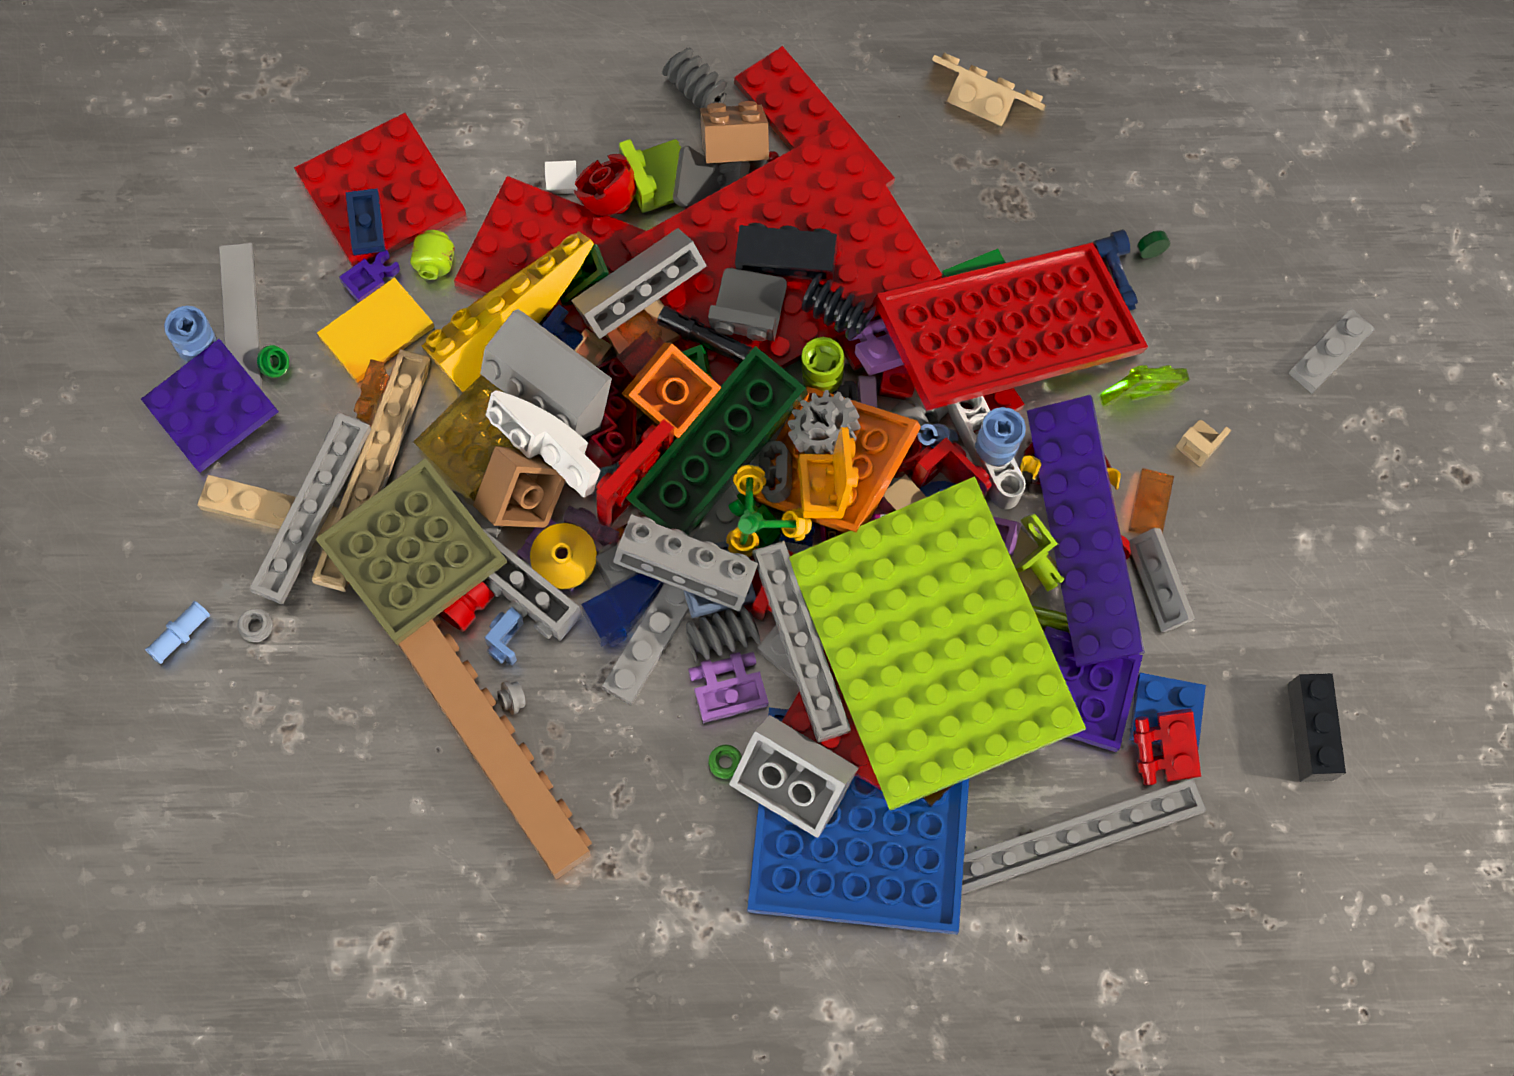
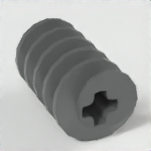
[662,47,727,108]
[686,605,761,663]

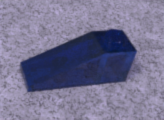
[581,573,665,647]

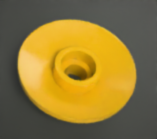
[530,523,597,589]

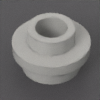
[237,608,273,642]
[497,681,526,715]

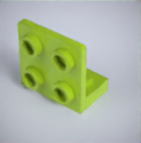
[619,139,681,213]

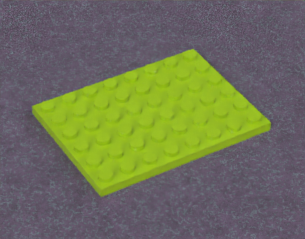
[789,476,1086,811]

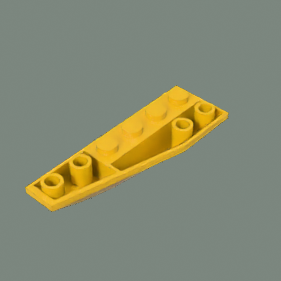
[421,232,594,392]

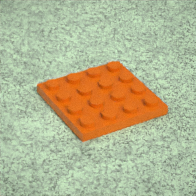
[753,386,921,533]

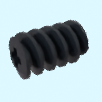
[802,273,876,340]

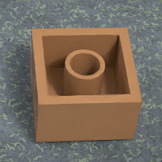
[700,101,769,163]
[473,447,565,528]

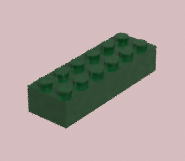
[626,346,808,536]

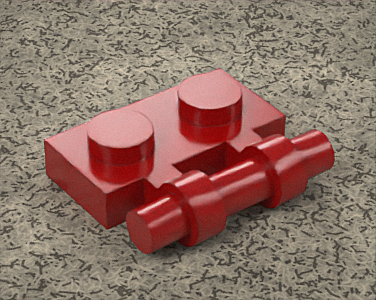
[1133,708,1201,785]

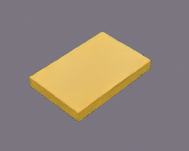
[317,277,435,383]

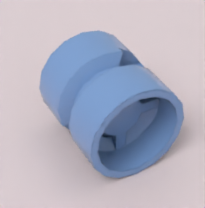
[164,306,217,362]
[975,407,1026,466]

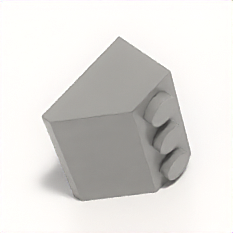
[729,715,859,838]

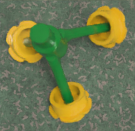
[726,465,812,557]

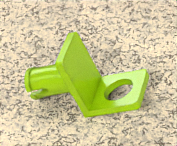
[1015,513,1064,592]

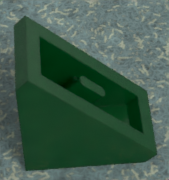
[560,244,609,306]

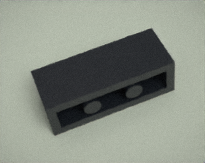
[735,223,837,281]
[1287,673,1346,782]

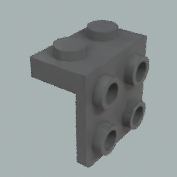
[673,146,750,209]
[708,268,787,342]

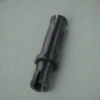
[656,305,753,364]

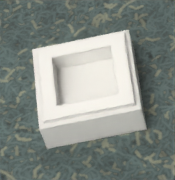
[545,160,577,194]

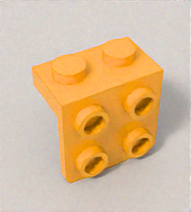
[798,427,858,519]

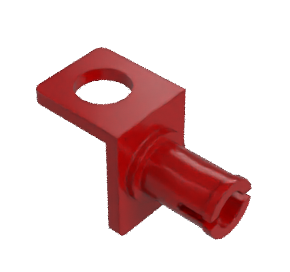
[879,365,914,400]

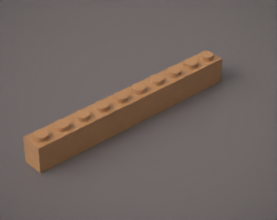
[398,615,592,880]

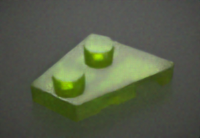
[1100,365,1190,406]

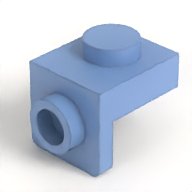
[484,607,524,666]

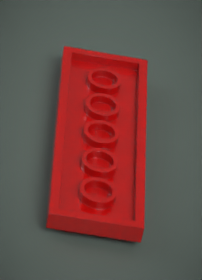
[734,46,895,188]

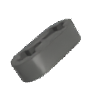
[759,441,792,503]

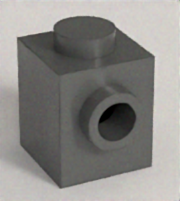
[596,542,642,595]

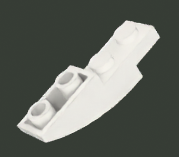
[486,390,601,498]

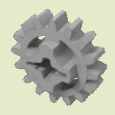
[788,390,861,454]

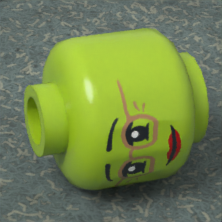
[410,230,455,280]

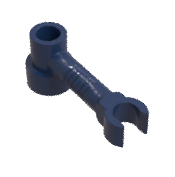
[1093,229,1138,311]

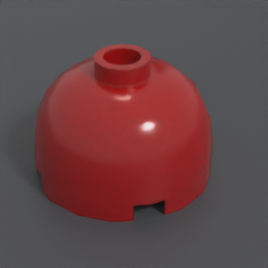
[574,154,638,216]

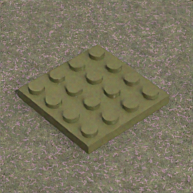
[315,458,507,645]

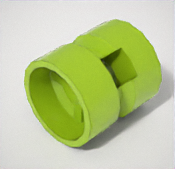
[801,337,844,393]

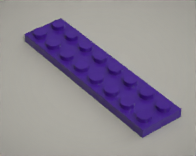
[1026,395,1145,667]

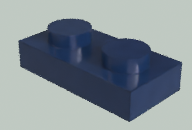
[346,188,386,255]

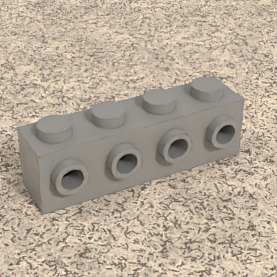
[571,228,706,339]
[613,514,758,611]
[483,529,582,641]

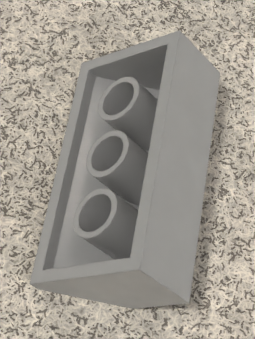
[480,309,612,439]

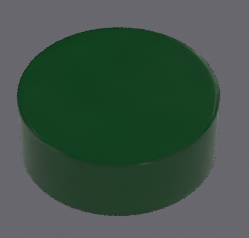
[1137,231,1171,259]

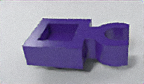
[339,250,400,303]

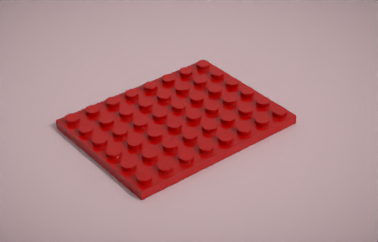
[625,120,942,386]

